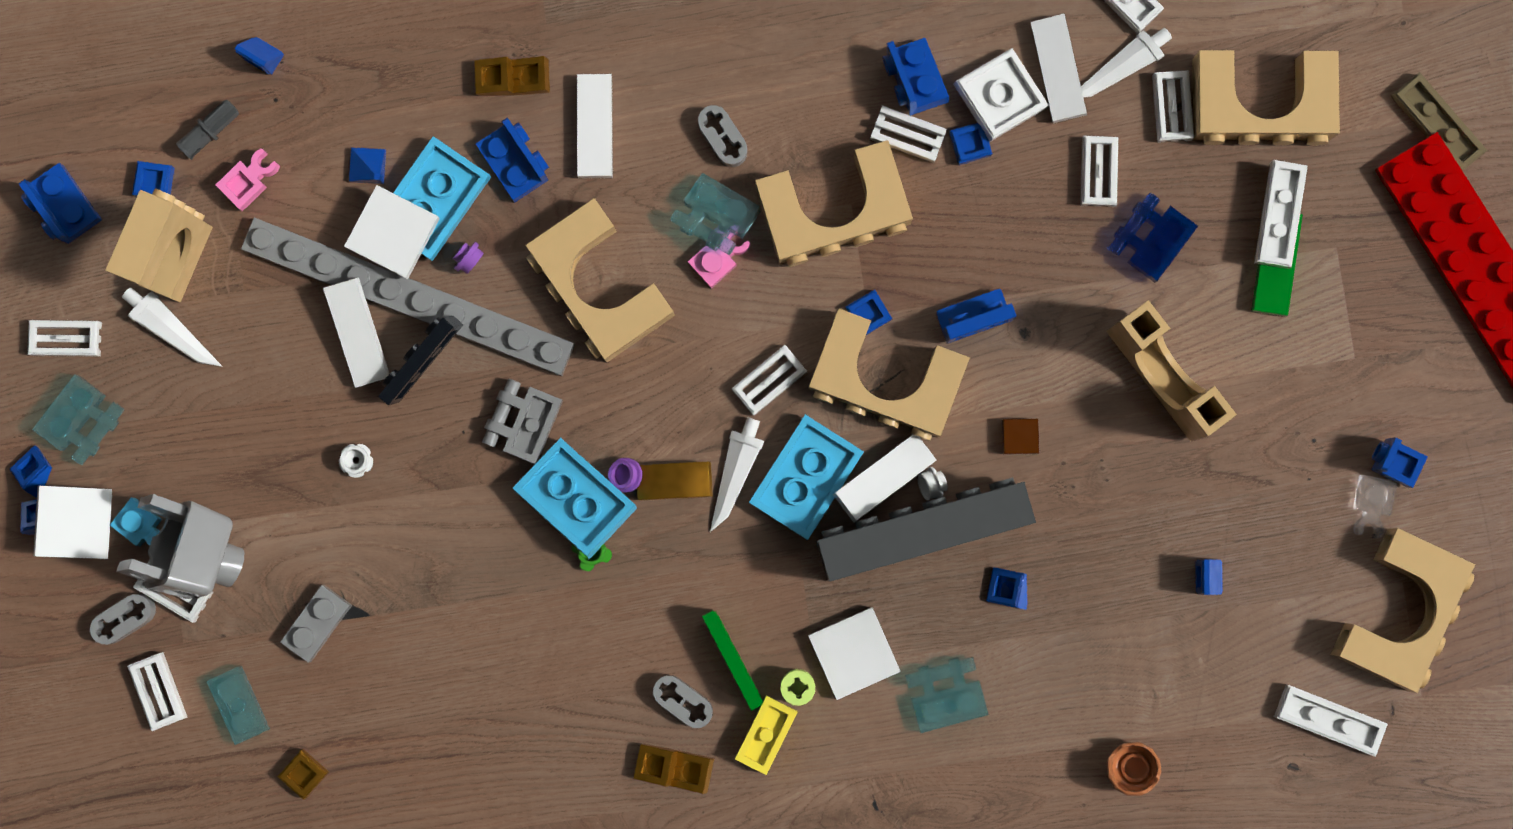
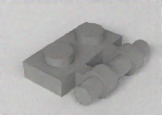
[482,378,563,464]

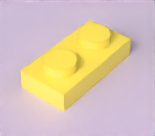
[735,695,798,775]

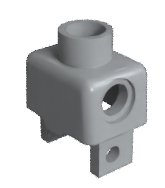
[116,494,245,599]

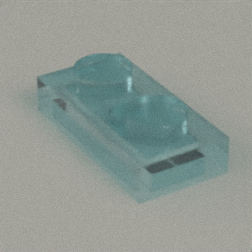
[206,666,270,745]

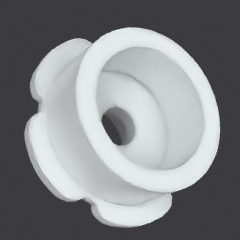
[339,444,373,478]
[918,467,947,500]

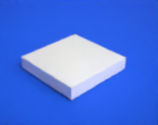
[953,48,1049,142]
[344,185,440,279]
[33,486,112,559]
[808,607,901,700]

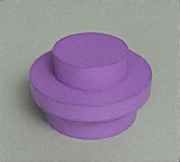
[452,242,484,274]
[608,458,642,493]

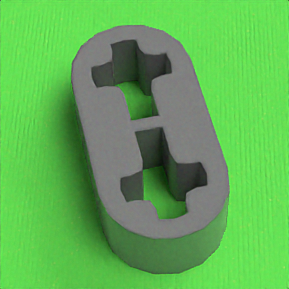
[698,105,747,167]
[90,594,156,645]
[653,675,713,728]

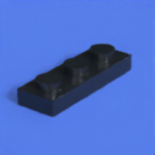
[378,316,463,406]

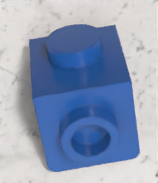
[1371,437,1428,488]

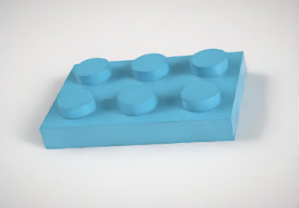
[393,136,491,261]
[749,414,864,540]
[513,438,637,559]

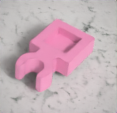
[215,148,280,211]
[688,227,750,289]

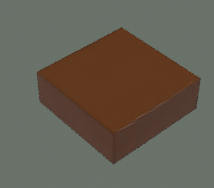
[1002,419,1039,455]

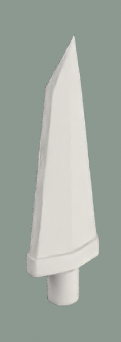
[1081,28,1172,98]
[122,288,223,367]
[710,417,764,532]

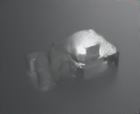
[1353,475,1397,539]

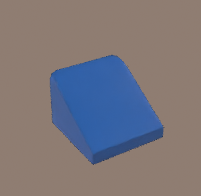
[235,37,284,75]
[1195,559,1223,595]

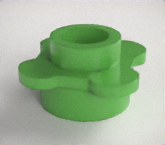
[571,544,612,571]

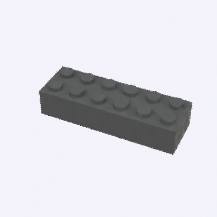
[816,477,1036,582]

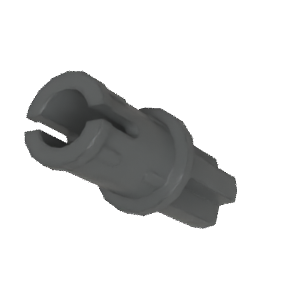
[175,100,239,160]

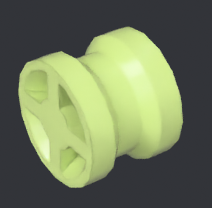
[780,669,816,706]

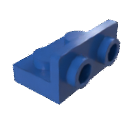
[882,38,949,116]
[476,117,549,203]
[18,163,102,244]
[936,289,1017,344]

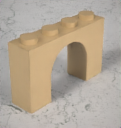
[1192,50,1340,146]
[755,140,913,267]
[105,189,213,302]
[526,198,675,362]
[1106,300,1237,441]
[809,309,970,441]
[1330,528,1475,693]

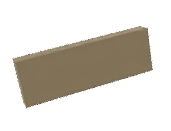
[1391,72,1487,171]

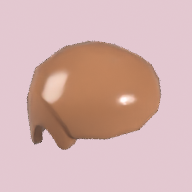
[1107,742,1161,796]

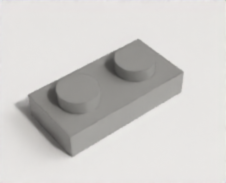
[280,585,352,663]

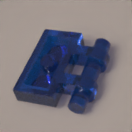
[1108,193,1198,283]

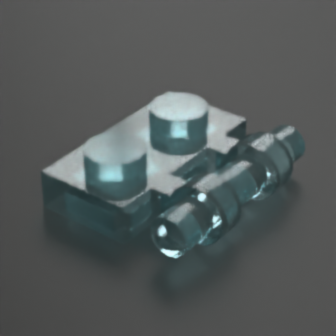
[670,173,761,255]
[32,374,125,465]
[905,657,989,733]

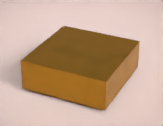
[277,749,329,800]

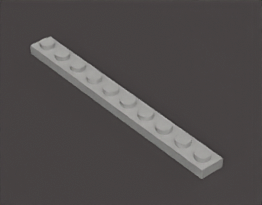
[241,217,575,376]

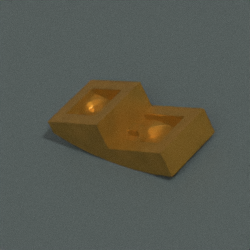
[474,56,550,96]
[637,462,713,501]
[633,744,714,794]

